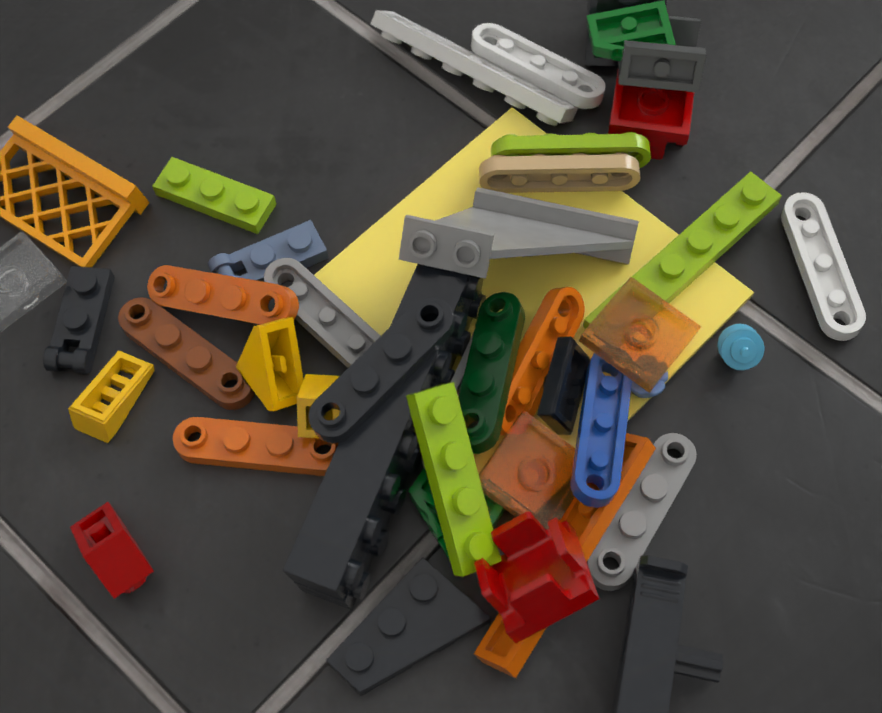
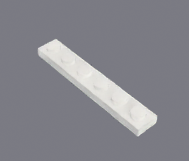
[371,10,578,126]

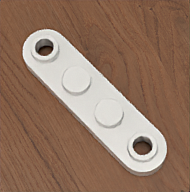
[471,23,606,109]
[781,192,866,341]

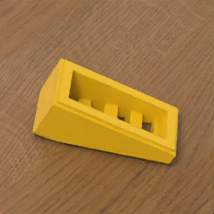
[68,350,155,443]

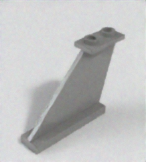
[398,187,639,279]

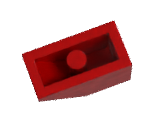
[70,501,154,599]

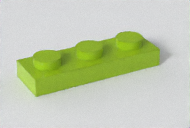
[152,157,276,234]

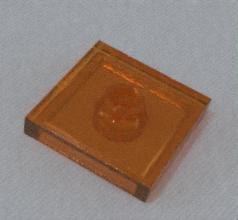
[579,277,701,393]
[479,410,575,529]

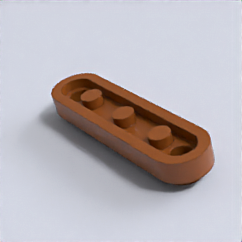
[118,297,255,410]

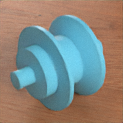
[717,324,765,370]

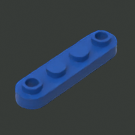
[570,347,634,508]

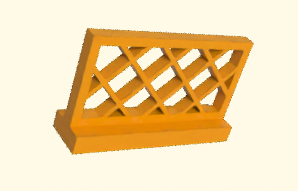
[0,115,150,268]

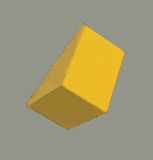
[236,317,304,412]

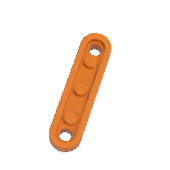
[147,265,299,325]
[500,287,585,436]
[173,417,339,476]

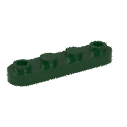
[458,292,525,454]

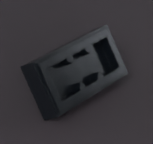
[537,336,591,435]

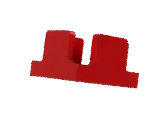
[608,72,694,160]
[474,511,599,643]

